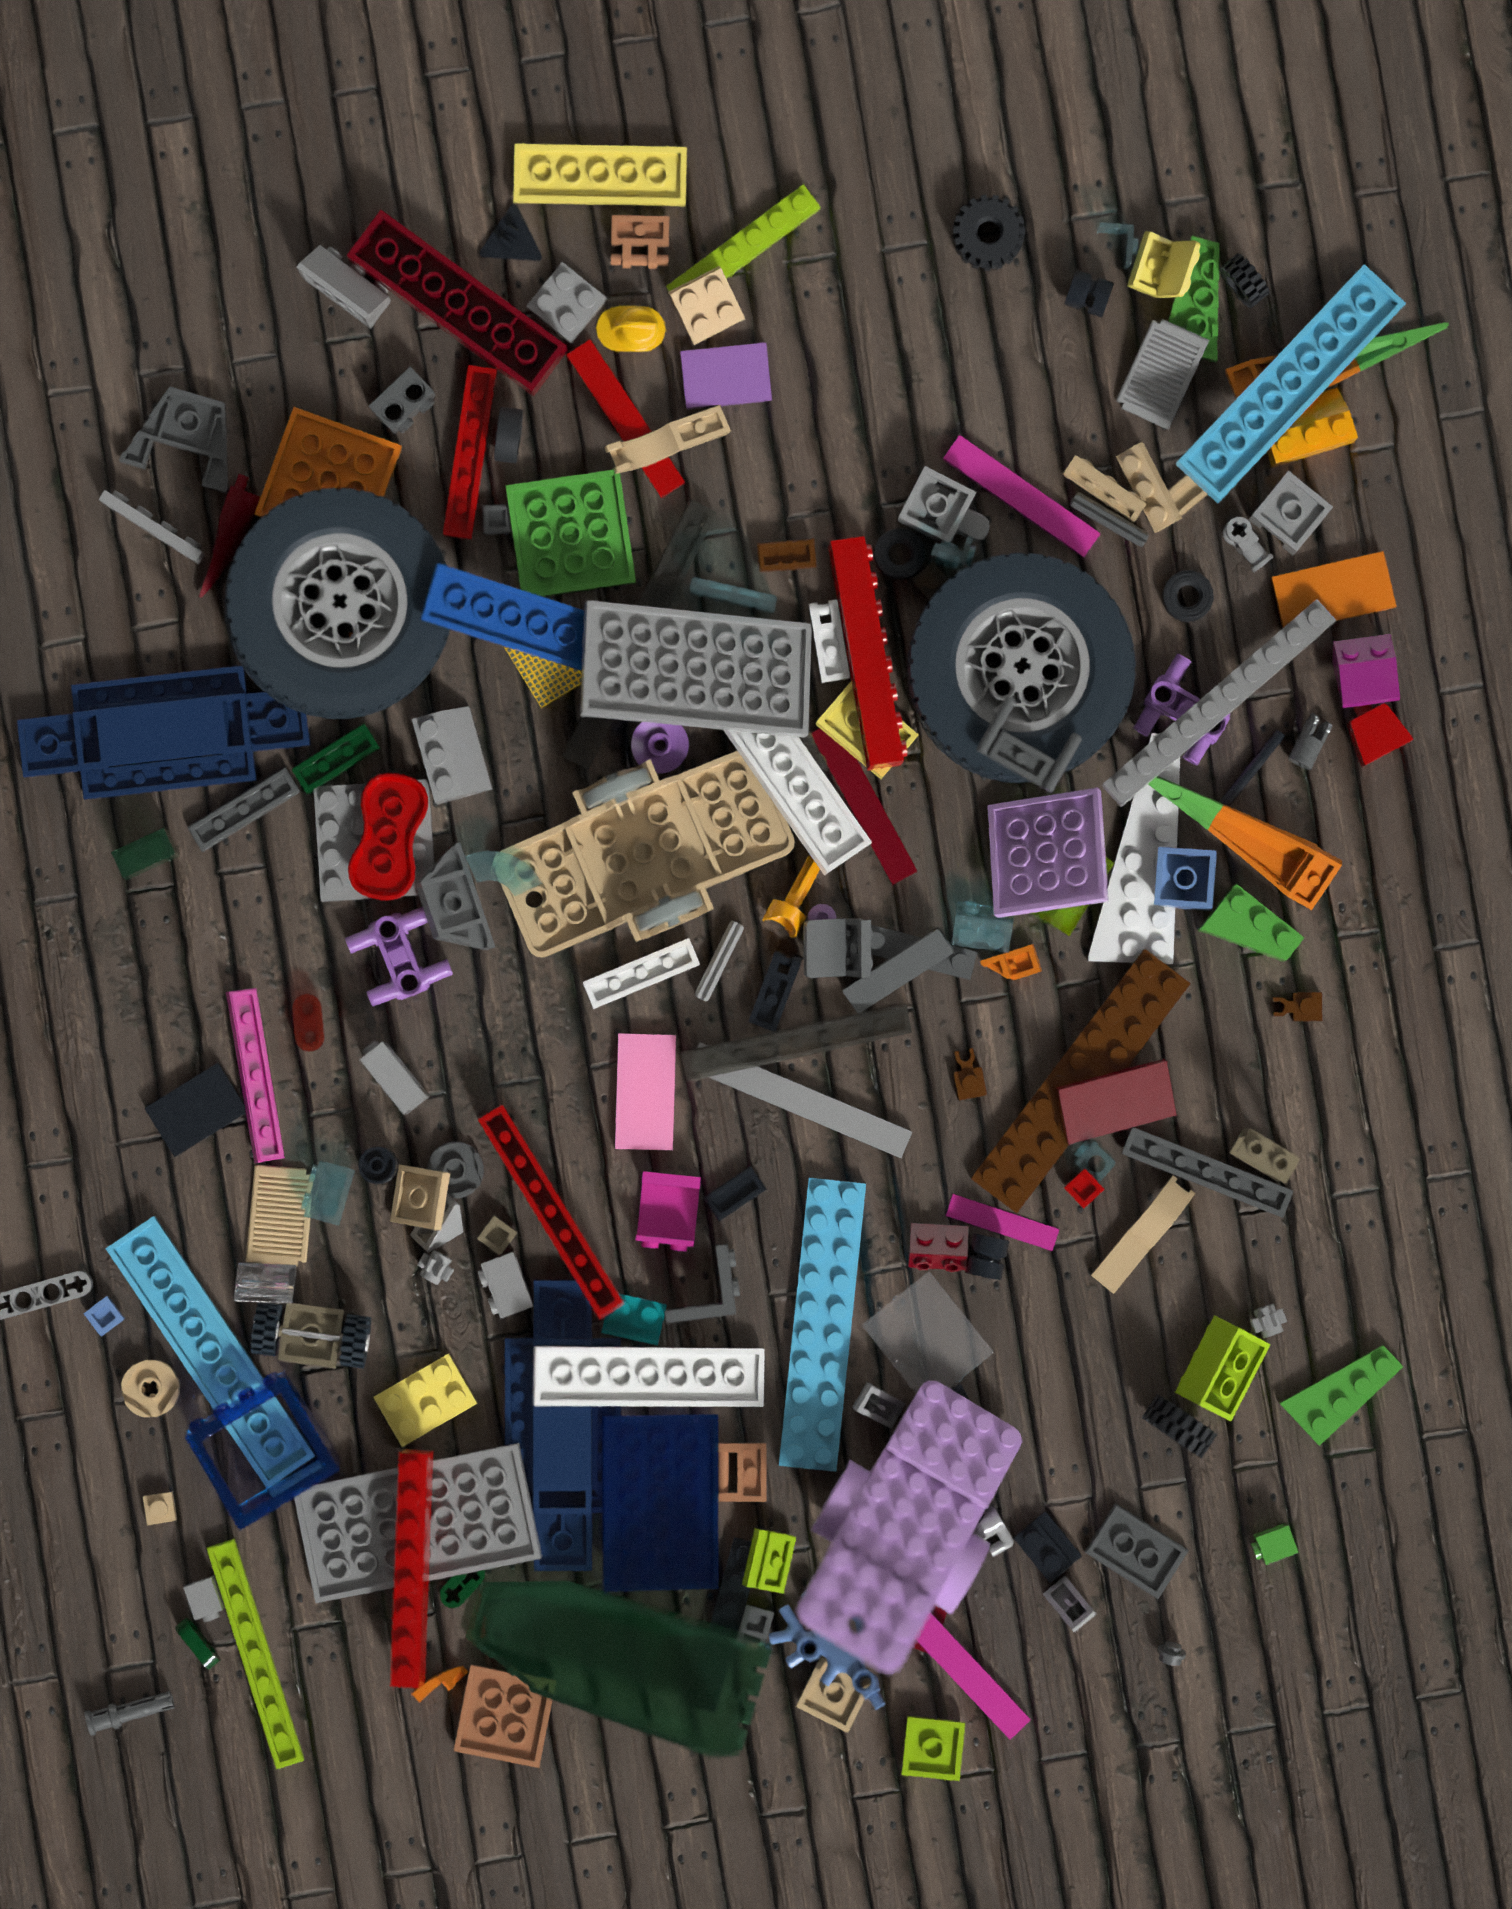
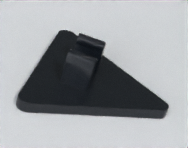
[480,204,542,261]

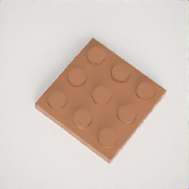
[454,1664,556,1768]

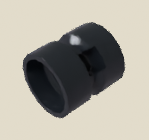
[1064,269,1114,318]
[358,1146,399,1184]
[965,1233,1010,1281]

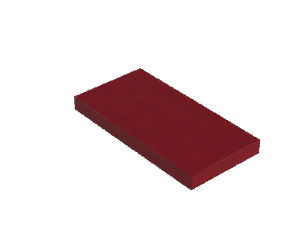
[1056,1059,1176,1144]

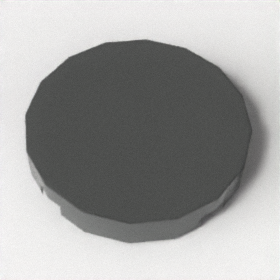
[427,1141,484,1198]

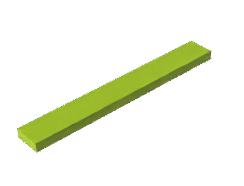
[206,1538,305,1770]

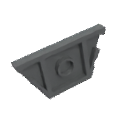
[415,842,495,950]

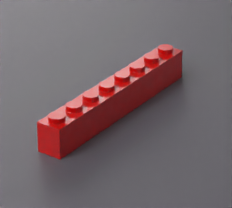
[828,536,907,771]
[478,1104,624,1320]
[390,1449,434,1688]

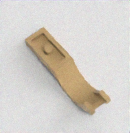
[604,405,731,474]
[1091,1175,1195,1294]

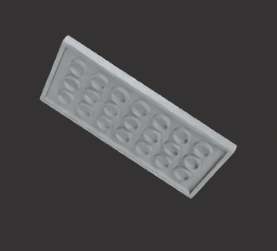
[580,600,812,738]
[292,1443,542,1603]

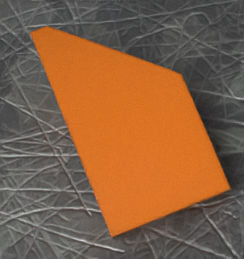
[980,944,1042,980]
[412,1665,469,1702]

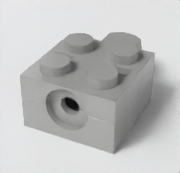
[898,466,990,547]

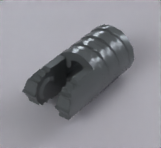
[1288,712,1332,770]

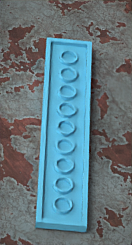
[1176,264,1406,503]
[779,1178,866,1472]
[106,1216,316,1488]

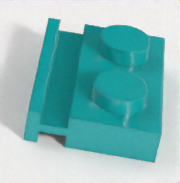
[601,1293,667,1345]

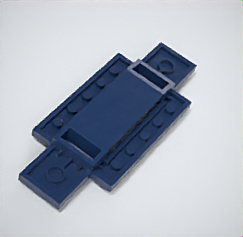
[17,666,311,800]
[505,1280,621,1571]

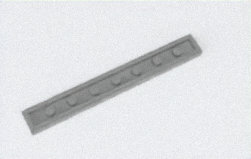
[689,1043,912,1158]

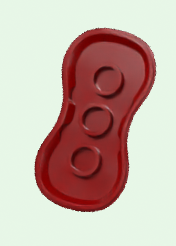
[348,773,428,900]

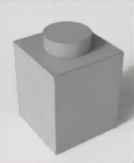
[183,1575,225,1622]

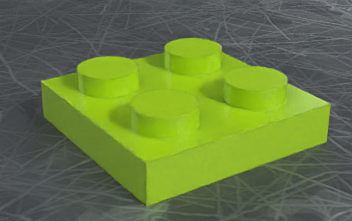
[901,1716,965,1781]

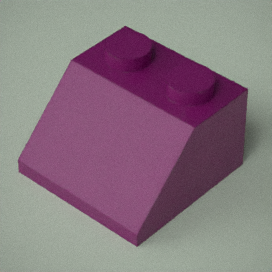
[1332,634,1400,708]

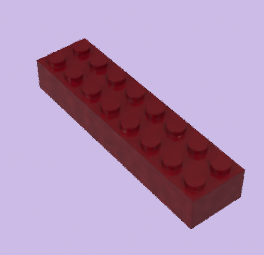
[347,210,568,397]

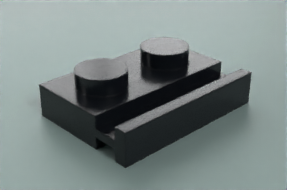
[1013,1511,1082,1583]

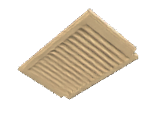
[246,1164,315,1267]

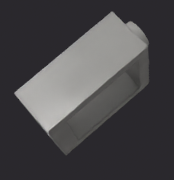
[360,1041,430,1114]

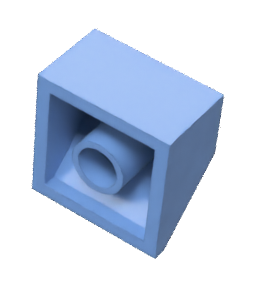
[1154,847,1217,911]

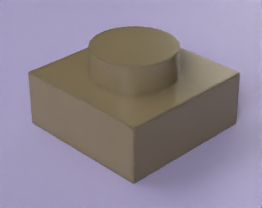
[477,1215,518,1256]

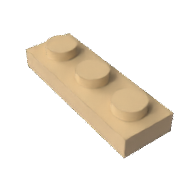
[1116,442,1182,533]
[1063,455,1146,523]

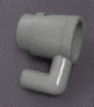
[973,1503,1014,1557]

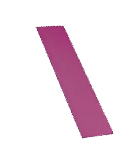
[946,1194,1059,1251]

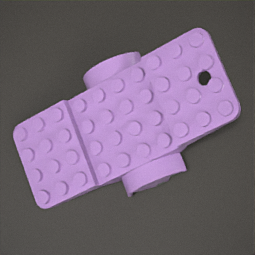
[797,1381,1022,1673]

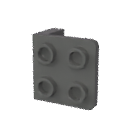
[803,918,873,978]

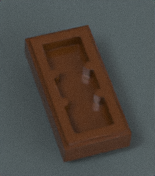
[757,538,817,573]

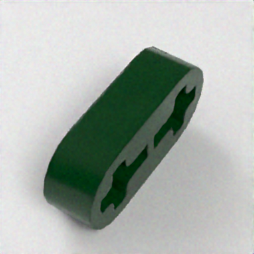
[440,1569,486,1609]
[175,1618,221,1670]

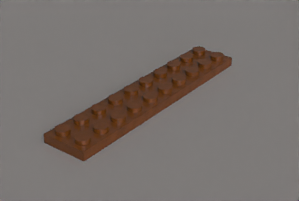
[970,949,1191,1214]

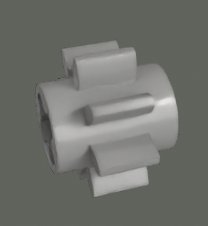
[417,1249,454,1285]
[1250,1303,1287,1338]

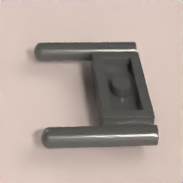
[976,696,1082,793]

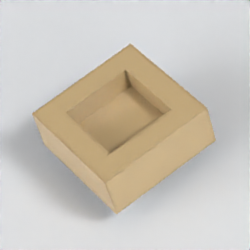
[143,1491,177,1525]

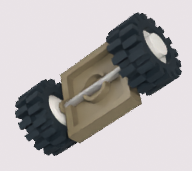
[251,1302,371,1369]

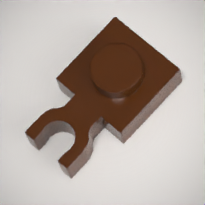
[1272,992,1323,1021]
[953,1048,987,1101]

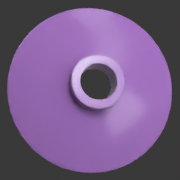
[631,722,689,773]

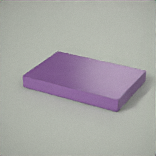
[680,343,772,410]

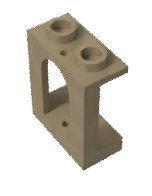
[1229,1128,1300,1184]

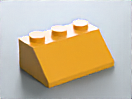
[1267,387,1358,468]

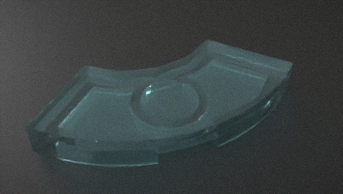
[465,851,542,896]

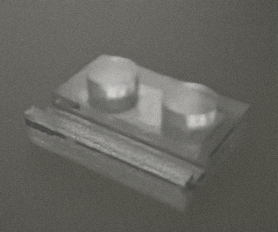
[234,1263,297,1304]

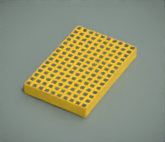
[504,647,582,709]

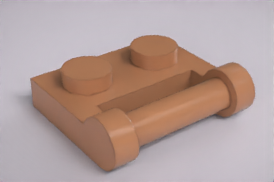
[714,1442,766,1502]

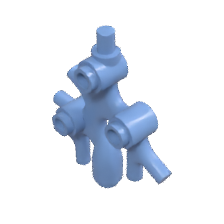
[769,1592,885,1710]

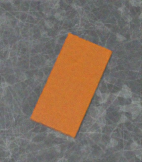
[1271,551,1397,628]

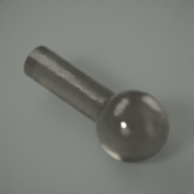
[801,728,828,773]

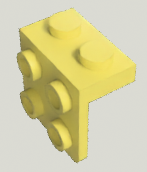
[1127,231,1200,298]

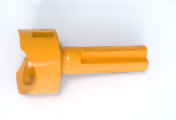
[762,855,820,938]

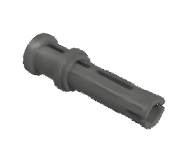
[84,1690,175,1736]

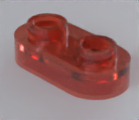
[293,994,325,1052]

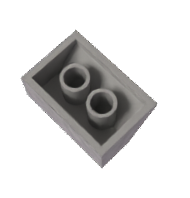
[296,245,391,329]
[412,706,492,805]

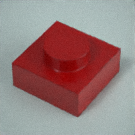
[1064,1168,1105,1209]

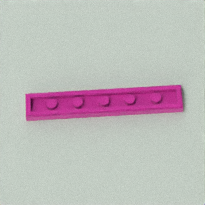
[943,435,1101,558]
[226,988,285,1163]
[916,1613,1031,1740]

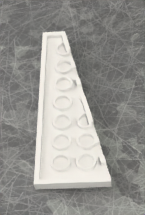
[1087,733,1180,964]

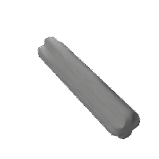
[695,921,744,1001]

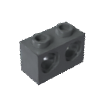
[369,367,436,435]

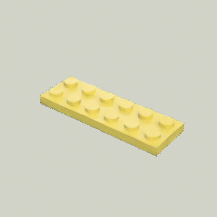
[514,144,687,206]

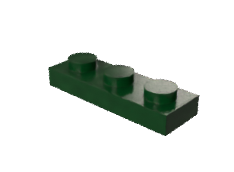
[291,723,381,794]

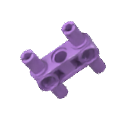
[1133,654,1230,766]
[345,907,453,1007]

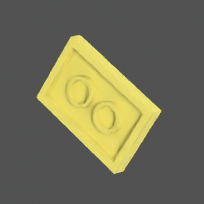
[815,681,919,779]
[373,1353,478,1447]

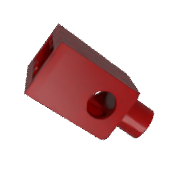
[1347,703,1414,767]

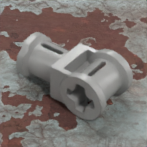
[1222,517,1274,572]

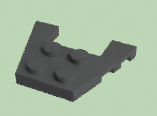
[119,387,229,494]

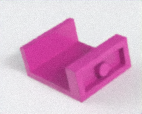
[636,1171,701,1251]

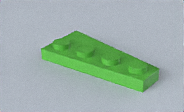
[1168,236,1220,363]
[1279,1345,1403,1446]

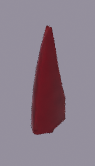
[198,474,260,598]

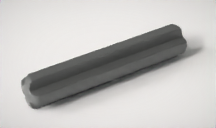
[1070,493,1149,547]

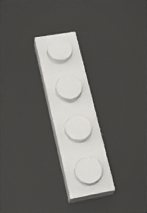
[583,938,700,1009]

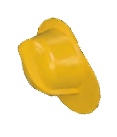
[596,306,666,352]

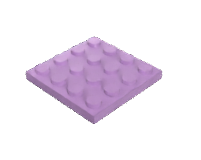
[988,788,1108,918]

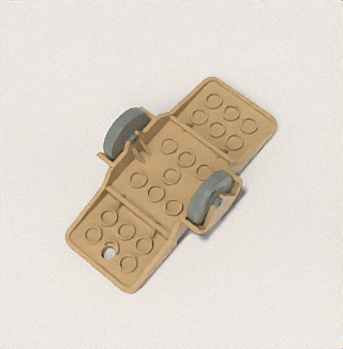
[493,751,795,958]

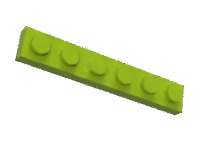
[666,184,821,292]

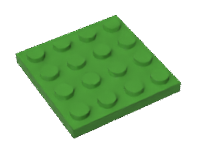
[506,470,636,597]

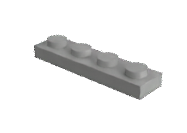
[99,490,205,564]

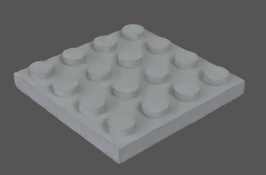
[314,779,435,902]

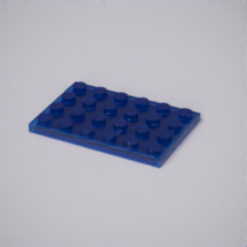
[602,1414,718,1591]

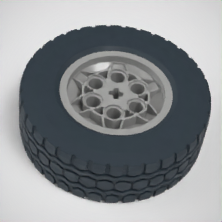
[224,488,450,719]
[907,553,1136,783]

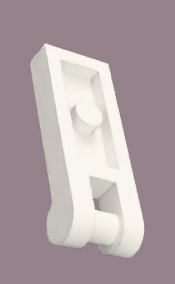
[809,599,850,683]

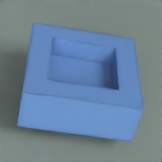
[84,1296,125,1336]

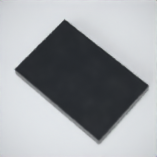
[144,1063,246,1157]

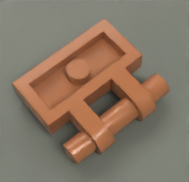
[611,215,669,269]

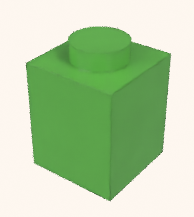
[1251,1523,1299,1565]

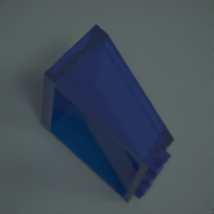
[185,1370,340,1531]

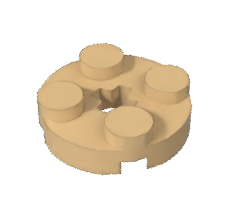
[121,1359,180,1417]

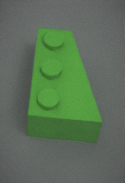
[1197,884,1304,962]

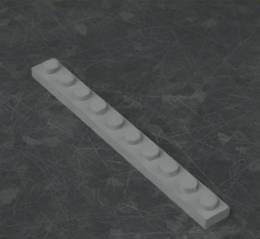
[1102,599,1336,807]

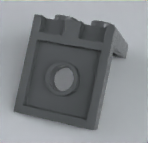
[665,1243,740,1323]

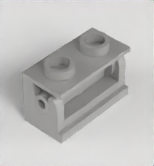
[478,1251,534,1319]

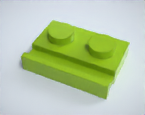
[742,1528,796,1594]

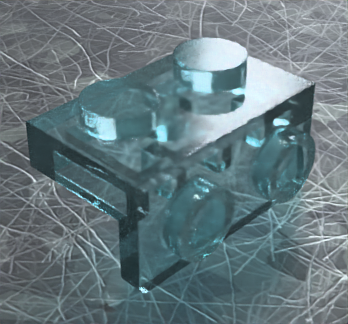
[951,901,1014,953]
[301,1161,355,1226]

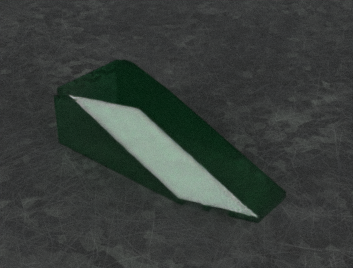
[465,1580,773,1758]

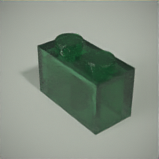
[111,828,180,880]

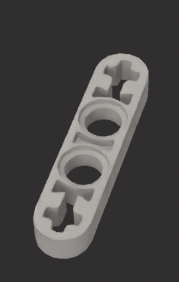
[0,1271,93,1320]

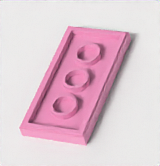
[615,1034,676,1151]

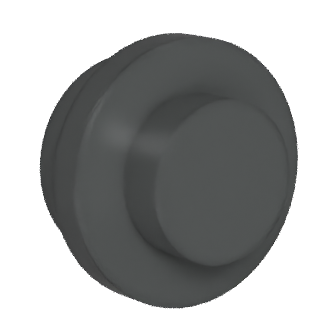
[1157,1641,1186,1666]

